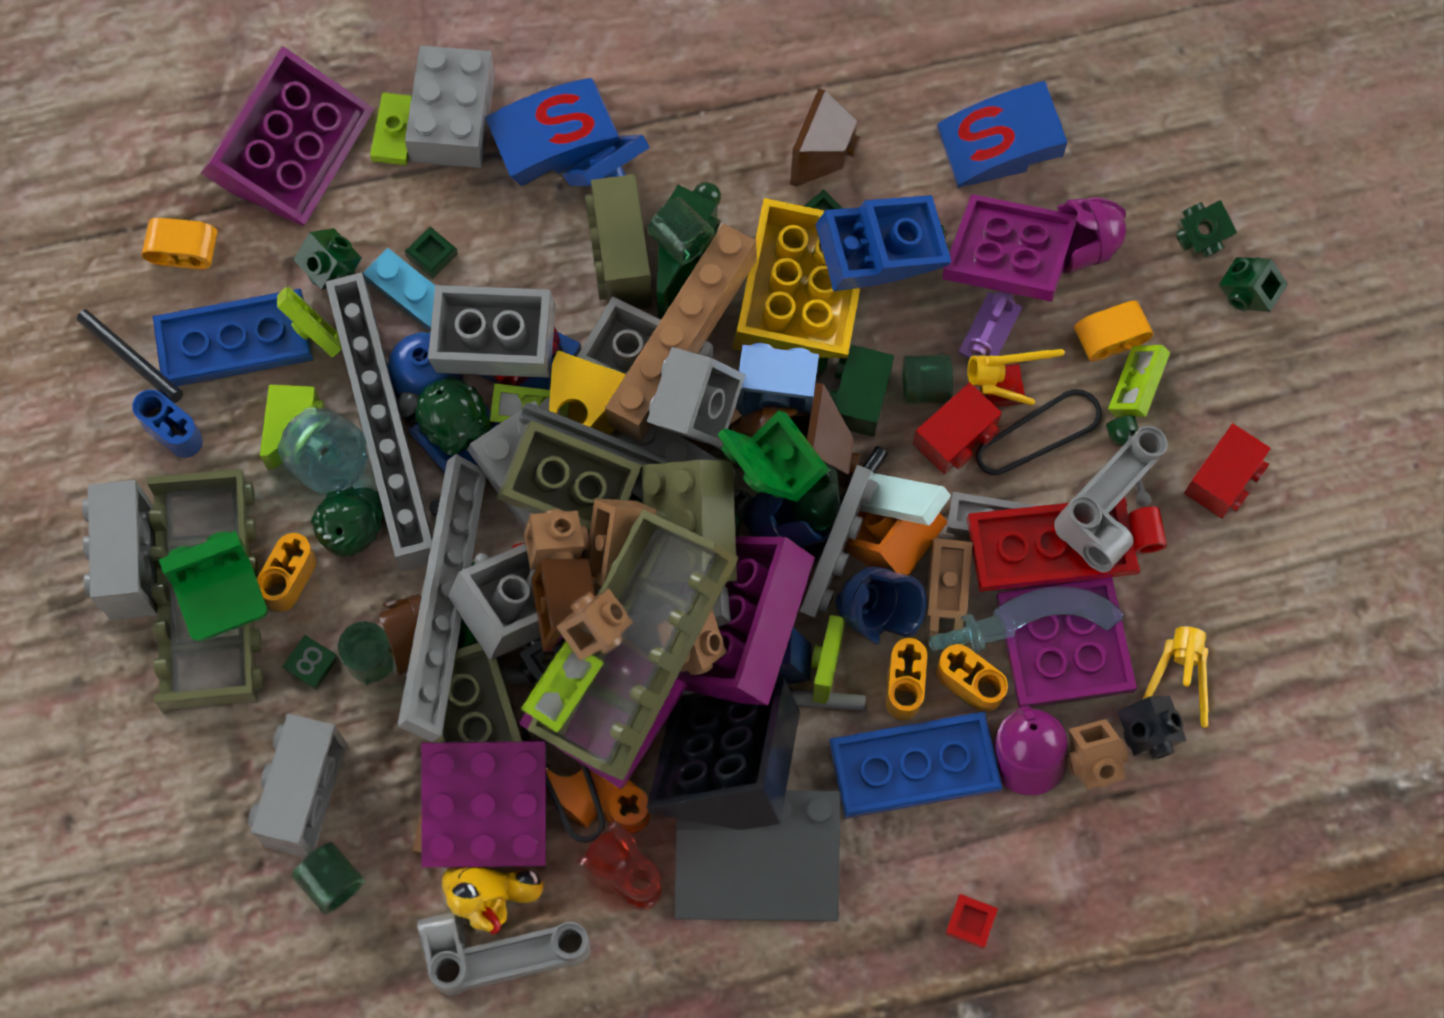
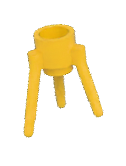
[967,349,1065,406]
[1142,626,1209,728]

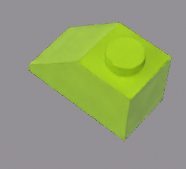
[260,384,325,469]

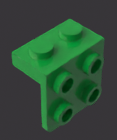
[718,411,830,502]
[159,530,268,642]

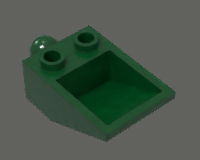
[657,182,721,319]

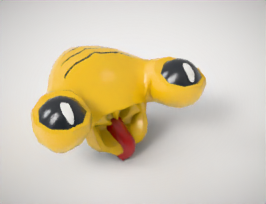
[441,867,544,935]

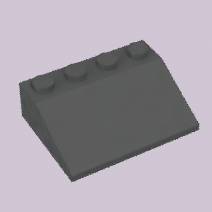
[675,790,840,922]

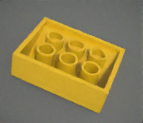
[732,198,860,358]

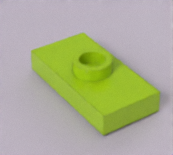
[370,92,412,165]
[277,286,342,358]
[811,615,845,704]

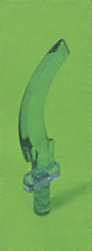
[928,586,1124,653]

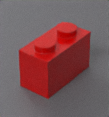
[912,382,1002,475]
[1184,423,1271,519]

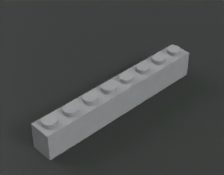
[325,272,433,572]

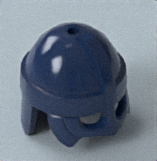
[743,492,833,549]
[835,566,927,645]

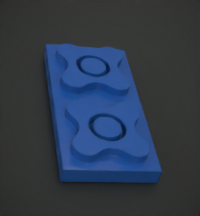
[152,288,314,386]
[829,711,1003,819]

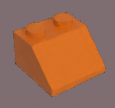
[845,511,948,575]

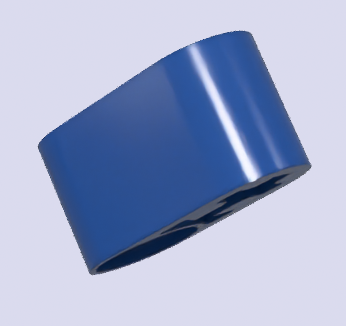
[132,389,203,458]

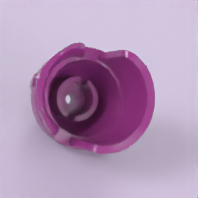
[1057,197,1126,274]
[994,706,1068,795]

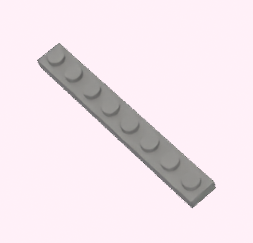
[397,454,486,742]

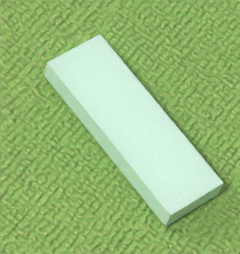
[860,473,951,526]

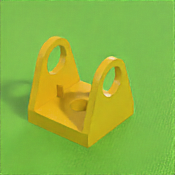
[549,351,626,435]

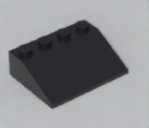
[646,677,800,830]

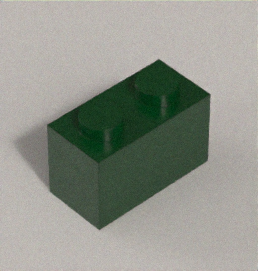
[830,345,895,437]

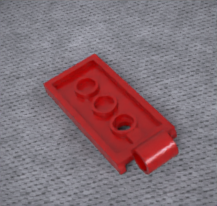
[967,497,1167,592]

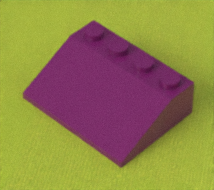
[200,46,375,226]
[677,536,815,706]

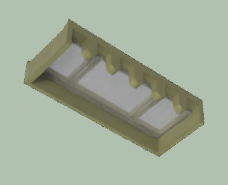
[147,469,264,713]
[527,509,739,781]

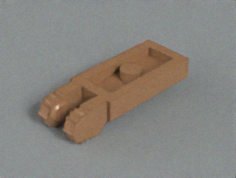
[925,538,973,649]

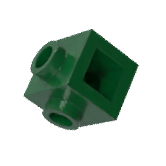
[1175,200,1237,258]
[293,228,362,290]
[1219,257,1288,312]

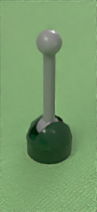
[1106,416,1151,507]

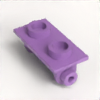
[958,291,1022,359]

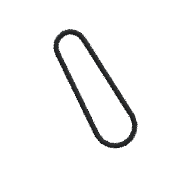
[976,389,1102,475]
[521,726,606,843]

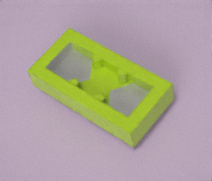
[1108,345,1170,417]
[490,383,570,423]
[521,641,604,733]

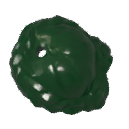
[415,377,492,456]
[310,483,384,557]

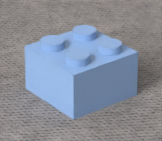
[736,343,819,417]

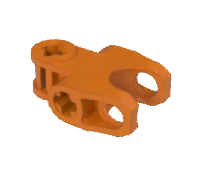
[546,768,651,834]

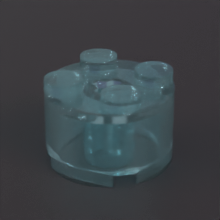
[278,407,368,493]

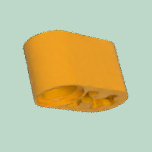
[141,218,218,269]
[1074,300,1154,362]
[257,533,317,612]
[885,638,927,721]
[936,644,1008,712]

